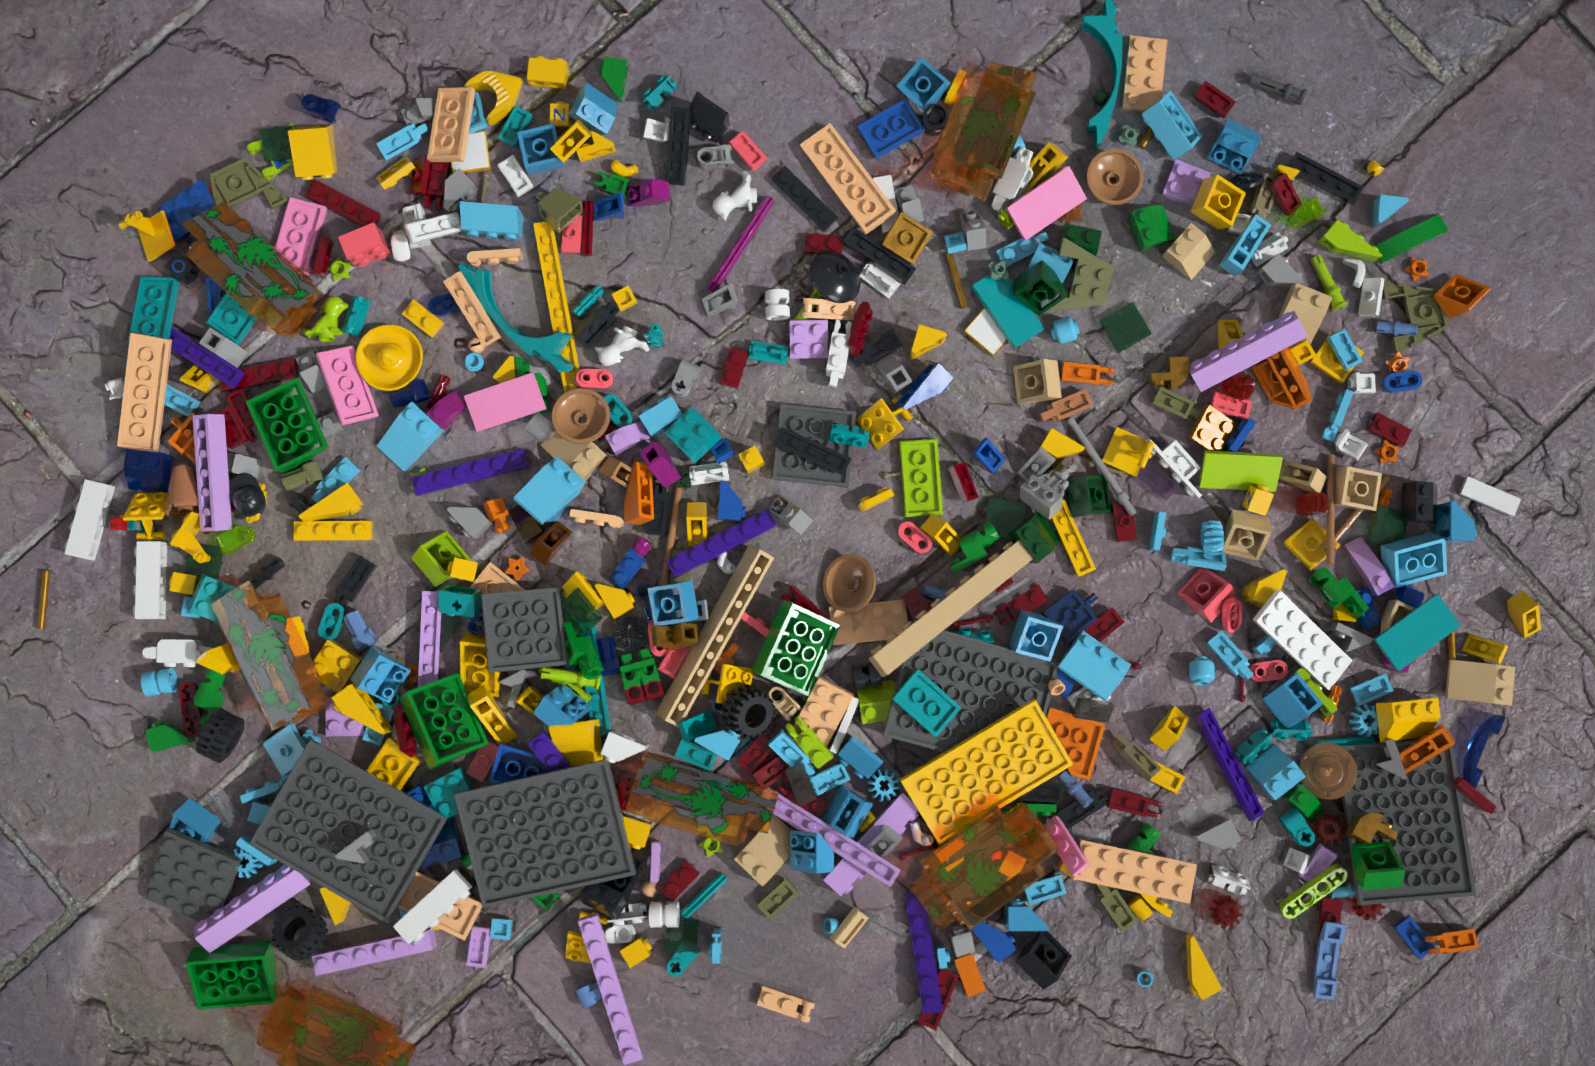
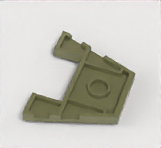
[210,158,288,234]
[1047,237,1114,312]
[1382,282,1449,355]

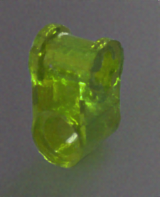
[1288,196,1328,229]
[214,526,256,556]

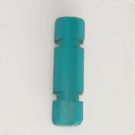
[572,285,604,317]

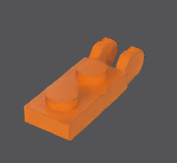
[1060,361,1115,386]
[1425,929,1479,954]

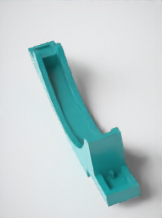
[1081,0,1122,150]
[458,263,575,373]

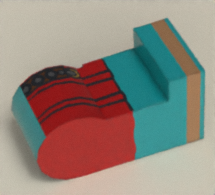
[109,513,145,531]

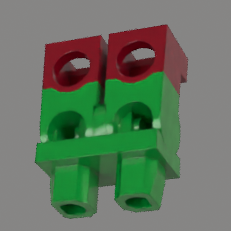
[620,649,666,705]

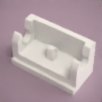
[403,203,431,249]

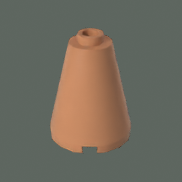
[165,463,199,518]

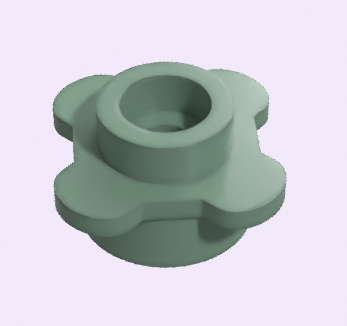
[1119,125,1140,146]
[989,261,1009,280]

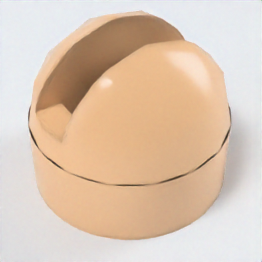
[469,338,485,354]
[1048,678,1065,695]
[641,881,656,898]

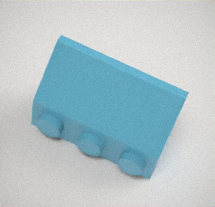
[1142,90,1202,160]
[460,201,524,241]
[1381,532,1447,588]
[1058,631,1131,701]

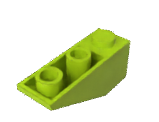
[1318,220,1382,262]

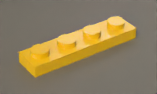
[1051,500,1096,578]
[293,521,373,541]

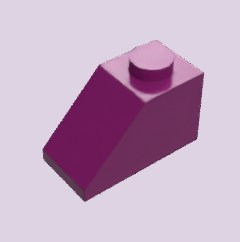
[426,390,467,430]

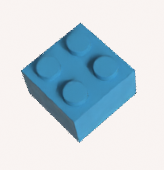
[517,124,565,175]
[648,580,699,626]

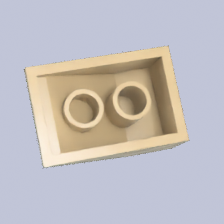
[1278,283,1332,347]
[541,430,607,481]
[1445,660,1515,706]
[734,814,791,887]

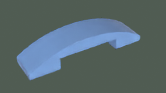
[1314,921,1346,1000]

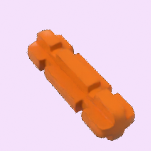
[1369,488,1394,524]
[1321,685,1342,723]

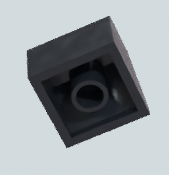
[689,92,730,143]
[1402,481,1438,524]
[1015,931,1072,990]

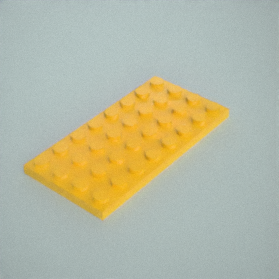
[900,699,1073,845]

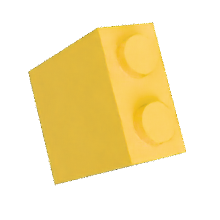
[288,124,337,180]
[549,719,603,766]

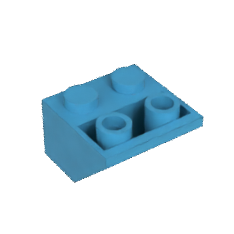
[1207,118,1262,175]
[350,646,411,703]
[1262,673,1323,729]
[533,683,592,726]
[822,784,873,838]
[790,830,834,874]

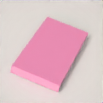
[1005,166,1087,240]
[269,197,328,279]
[315,345,379,426]
[464,372,546,432]

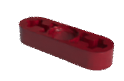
[178,682,203,738]

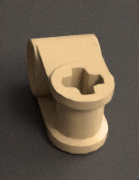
[768,686,802,722]

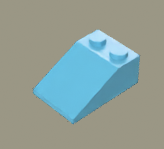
[377,402,444,472]
[513,456,585,524]

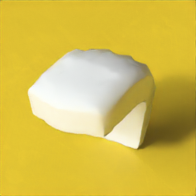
[391,230,410,262]
[1342,258,1366,288]
[604,924,636,944]

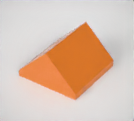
[1434,274,1491,319]

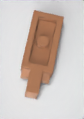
[1039,389,1094,422]

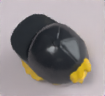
[230,474,267,523]

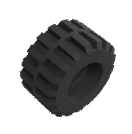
[721,684,775,738]
[196,709,245,763]
[271,905,328,961]

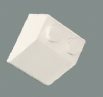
[601,731,649,763]

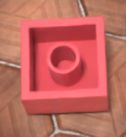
[338,222,391,267]

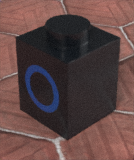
[164,252,200,285]

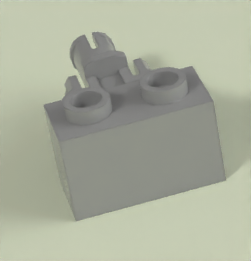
[1020,461,1077,520]

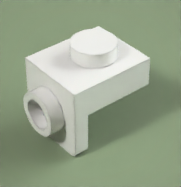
[642,118,670,143]
[1347,372,1376,394]
[1335,429,1368,461]

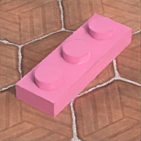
[1041,816,1089,876]

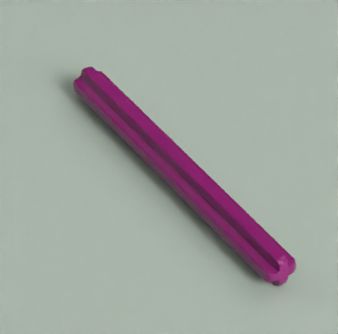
[707,196,774,293]

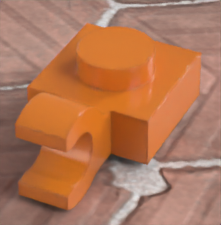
[483,497,510,534]
[713,643,740,674]

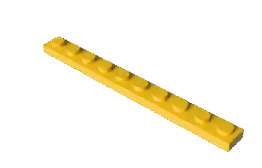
[533,221,580,394]

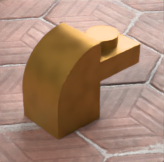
[1147,357,1189,390]
[651,623,698,650]
[1346,813,1398,844]

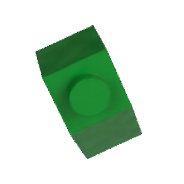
[599,56,629,103]
[146,722,196,753]
[1282,784,1325,824]

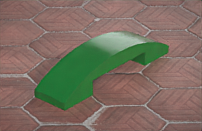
[1375,214,1449,264]

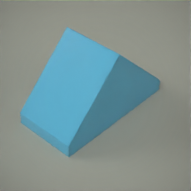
[1372,195,1410,228]

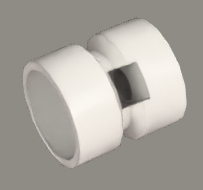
[765,289,790,321]
[649,901,680,928]

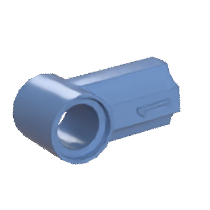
[343,610,377,652]
[575,982,602,1008]

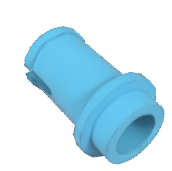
[1329,883,1356,899]

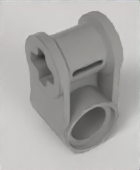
[697,145,734,170]
[672,359,701,398]

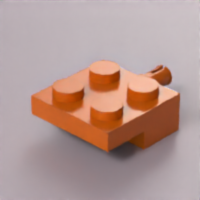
[167,413,198,464]

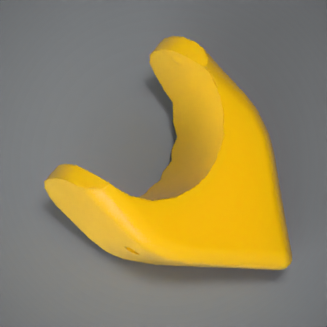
[464,71,523,125]

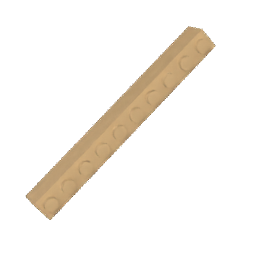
[868,541,1033,677]
[655,545,774,727]

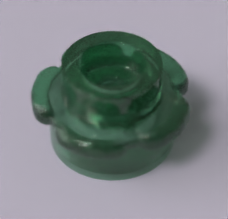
[1092,89,1109,107]
[679,472,692,491]

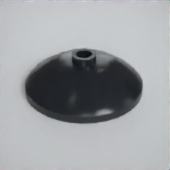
[809,251,861,303]

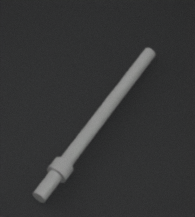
[1067,417,1137,516]

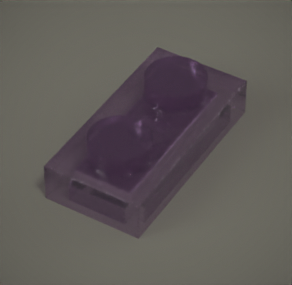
[1137,461,1180,500]

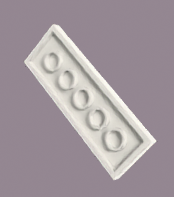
[1253,589,1352,690]

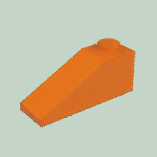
[624,461,654,525]
[1399,723,1455,773]

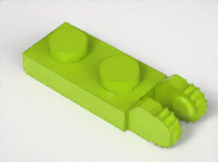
[1294,668,1338,718]
[785,716,833,769]

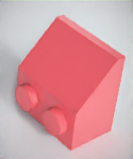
[1177,567,1237,623]

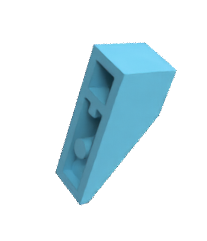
[1219,214,1271,276]

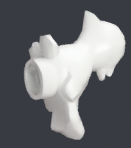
[713,170,757,221]
[595,326,649,366]

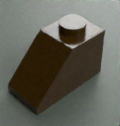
[508,505,545,543]

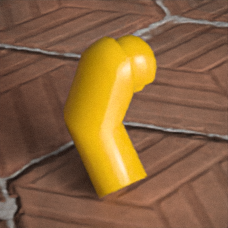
[611,160,639,177]

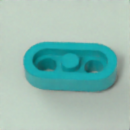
[604,394,633,428]
[318,603,346,641]

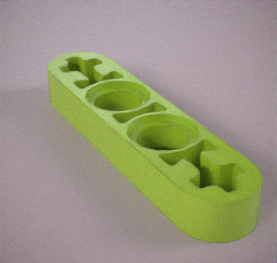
[1279,864,1348,919]

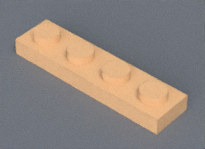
[443,271,501,347]

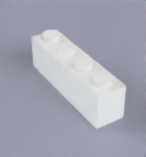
[64,479,115,561]
[133,541,167,620]
[393,869,472,944]

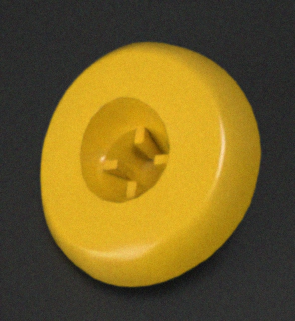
[356,325,423,391]

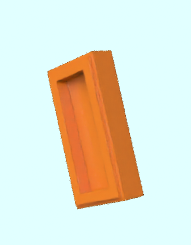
[954,953,986,997]

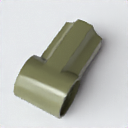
[282,461,324,491]

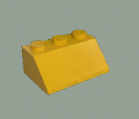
[1376,698,1440,742]

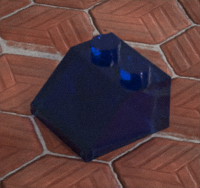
[123,449,173,493]

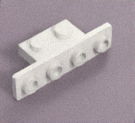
[1144,439,1202,498]

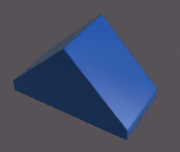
[970,437,1005,474]

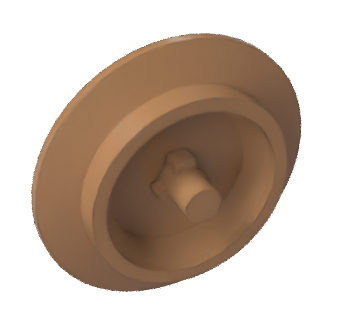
[1299,743,1357,800]

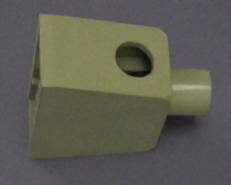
[535,188,583,233]

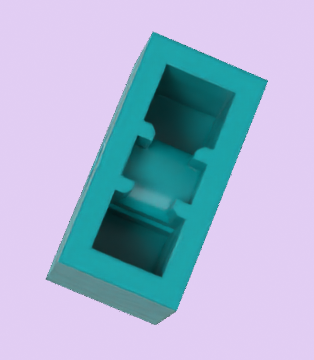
[438,585,483,619]

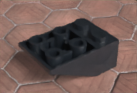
[580,856,644,920]

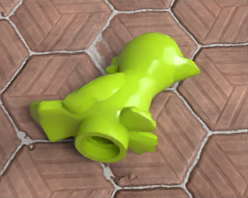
[301,296,350,342]

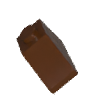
[529,521,572,566]

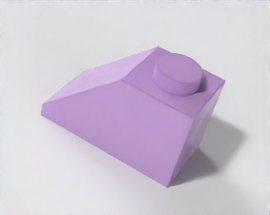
[606,421,650,456]

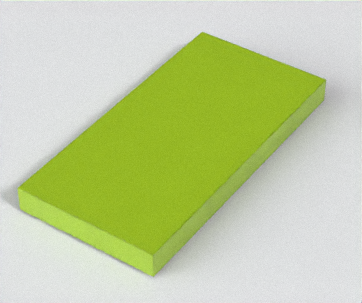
[899,439,943,518]
[1199,450,1283,492]

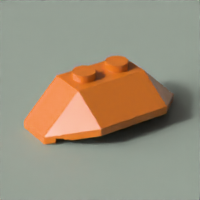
[1252,347,1312,410]

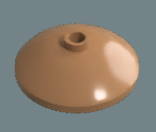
[1086,149,1144,205]
[552,388,610,444]
[823,554,876,612]

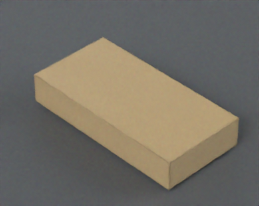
[830,907,868,949]

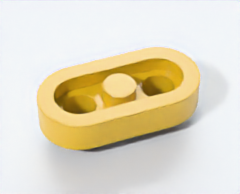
[944,69,969,106]
[857,487,895,512]

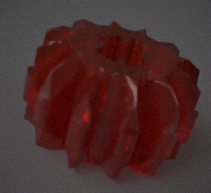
[1221,371,1256,402]
[1294,492,1329,516]
[1312,813,1346,846]
[1209,895,1243,929]
[1351,898,1386,921]

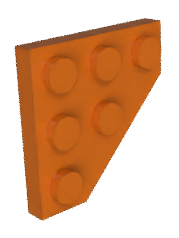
[1046,707,1106,780]

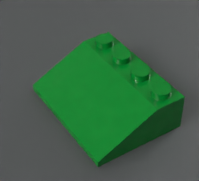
[246,378,329,473]
[752,600,841,696]
[399,673,489,770]
[185,941,278,1010]

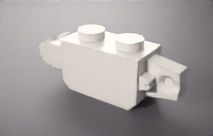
[992,147,1033,212]
[826,319,852,388]
[142,639,214,667]

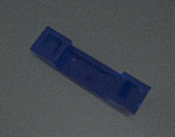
[1463,715,1505,788]

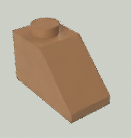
[599,455,632,489]

